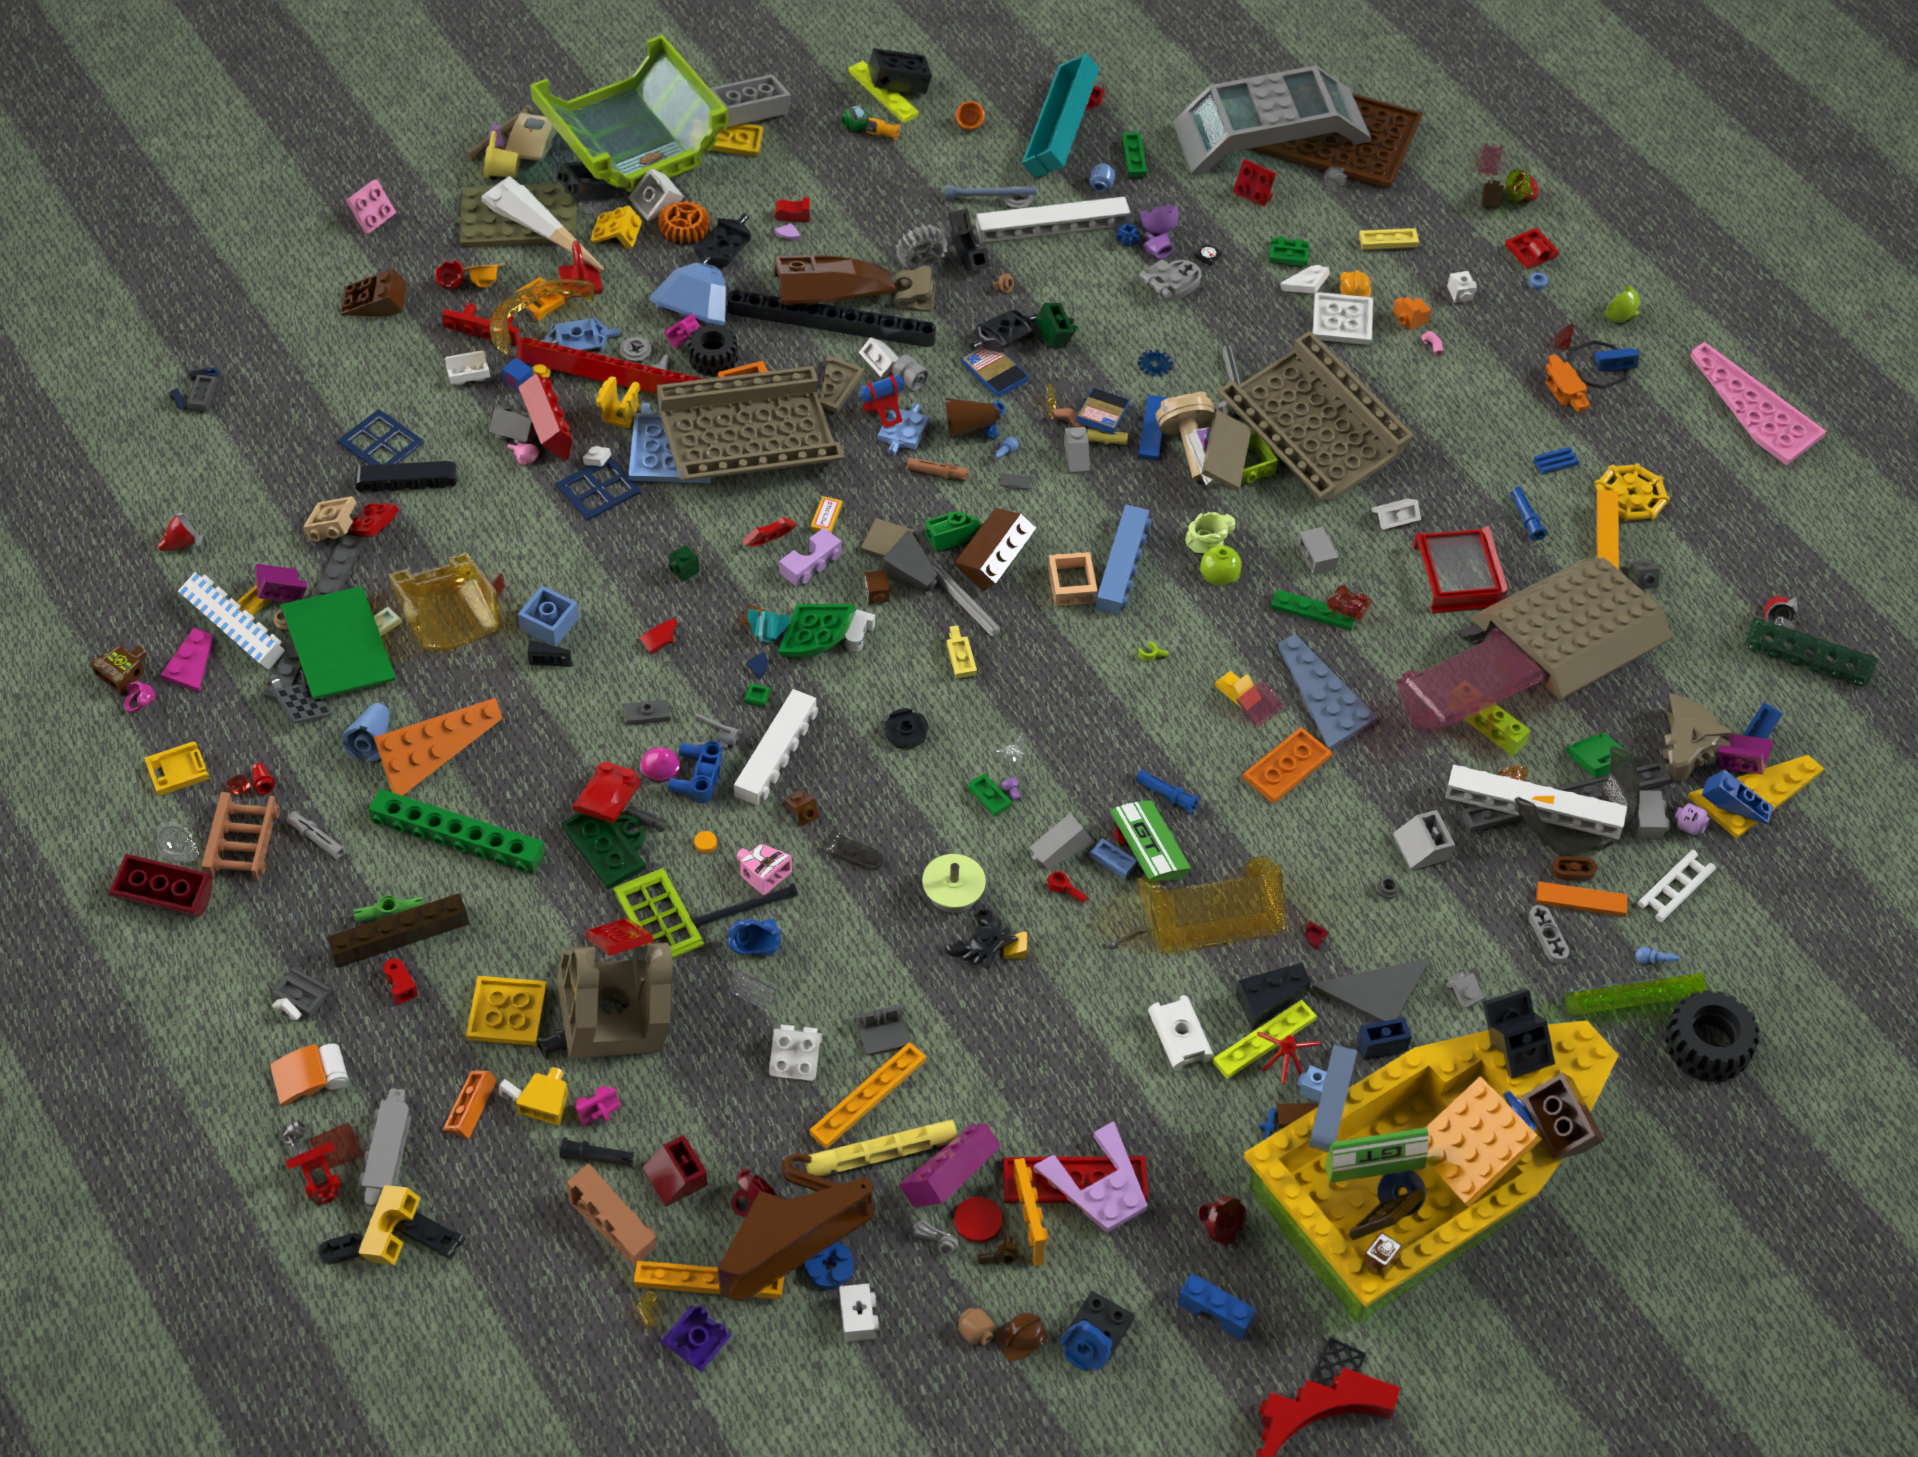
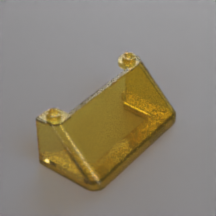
[1136,855,1287,952]

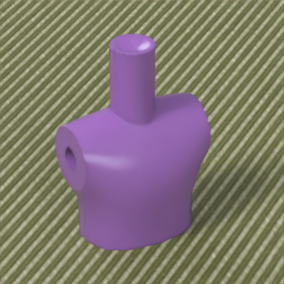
[489,124,507,150]
[1144,231,1174,259]

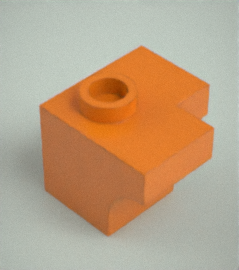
[1393,297,1431,331]

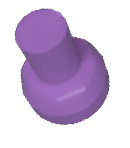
[1000,777,1021,801]

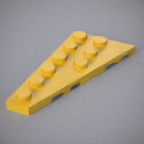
[1688,755,1824,839]

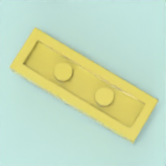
[1359,228,1419,250]

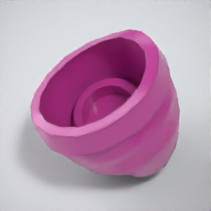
[640,747,680,782]

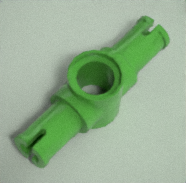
[353,895,424,923]

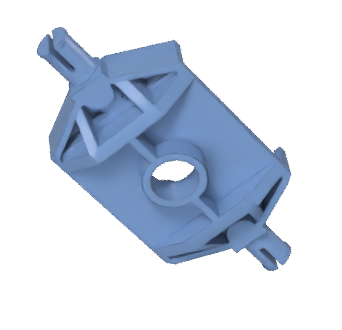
[540,318,621,352]

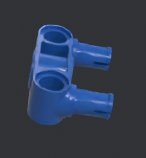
[668,741,722,804]

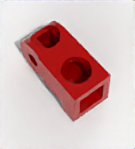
[775,197,810,222]
[383,958,418,1006]

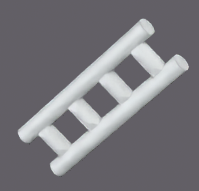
[1637,850,1716,922]

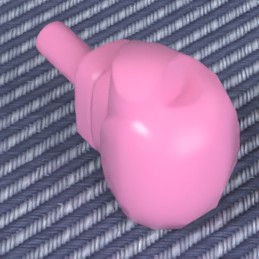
[507,443,539,465]

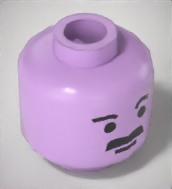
[1674,803,1710,836]

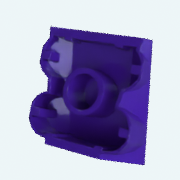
[660,1305,732,1372]

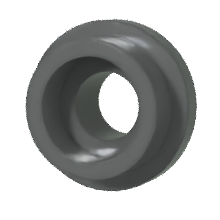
[1377,877,1400,899]

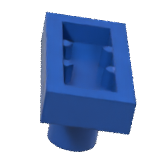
[1742,702,1784,739]

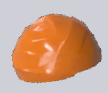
[955,101,985,131]

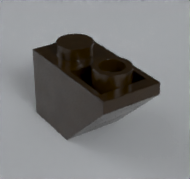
[1480,180,1504,209]

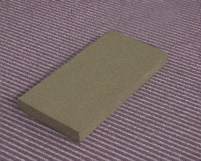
[1201,410,1252,491]

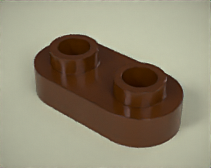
[1551,856,1597,880]

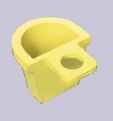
[484,131,521,179]

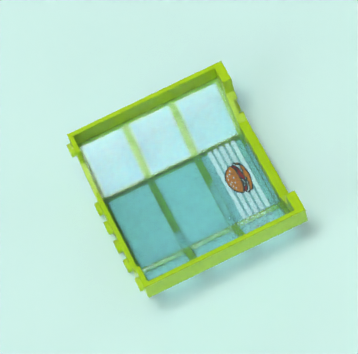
[530,35,729,193]

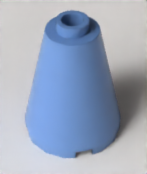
[342,703,390,762]

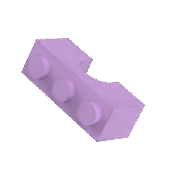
[779,528,841,587]

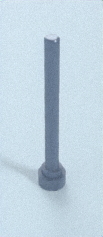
[946,185,1037,201]

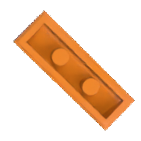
[443,1071,497,1139]

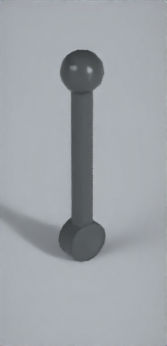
[1107,924,1148,949]

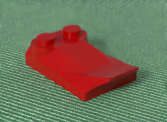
[572,762,641,823]

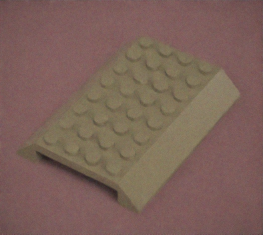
[1217,331,1414,500]
[657,366,844,481]
[1471,557,1672,700]

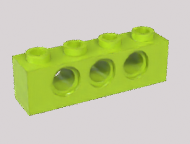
[1447,680,1531,757]

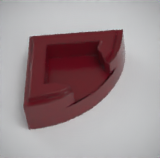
[1306,920,1329,950]

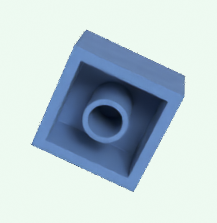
[518,586,579,646]

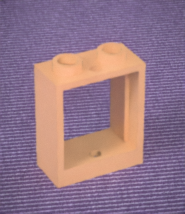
[1048,552,1098,606]

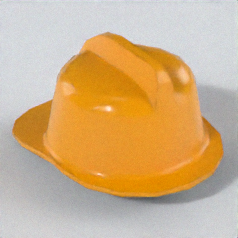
[465,263,505,288]
[1340,270,1371,297]

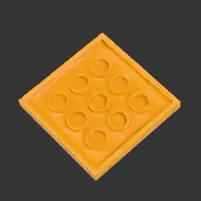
[1425,1076,1542,1207]

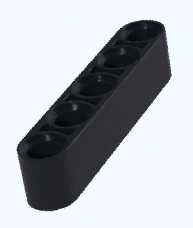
[355,461,457,492]

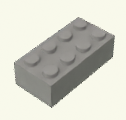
[706,74,791,127]

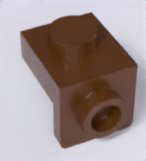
[784,790,820,826]

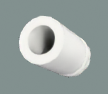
[318,1044,349,1090]

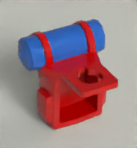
[860,374,904,428]

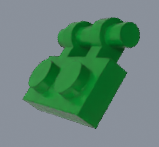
[1269,236,1309,267]

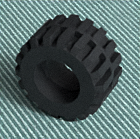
[688,324,738,376]

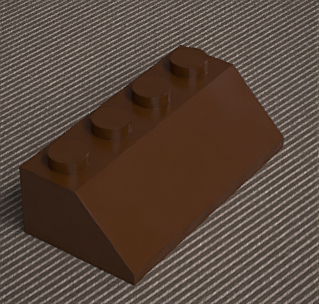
[953,508,1036,591]

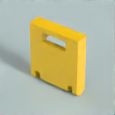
[144,742,209,796]

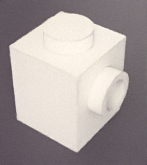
[1447,271,1477,302]

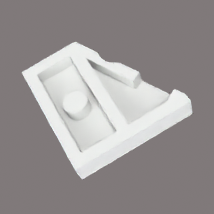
[1280,265,1330,293]

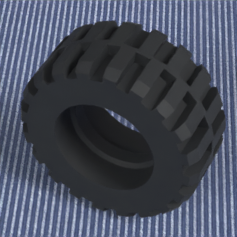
[1665,990,1760,1082]

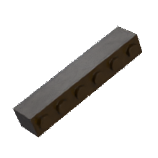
[327,893,469,968]

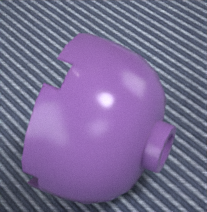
[1140,205,1179,236]

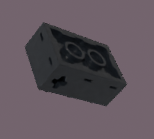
[867,48,932,94]

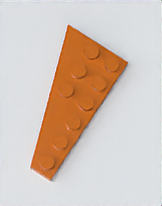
[374,698,503,796]

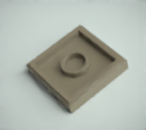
[861,518,914,558]

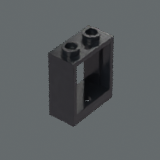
[556,162,617,201]

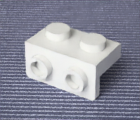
[445,351,490,385]

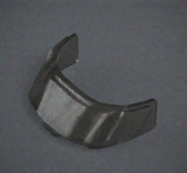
[1514,746,1640,857]

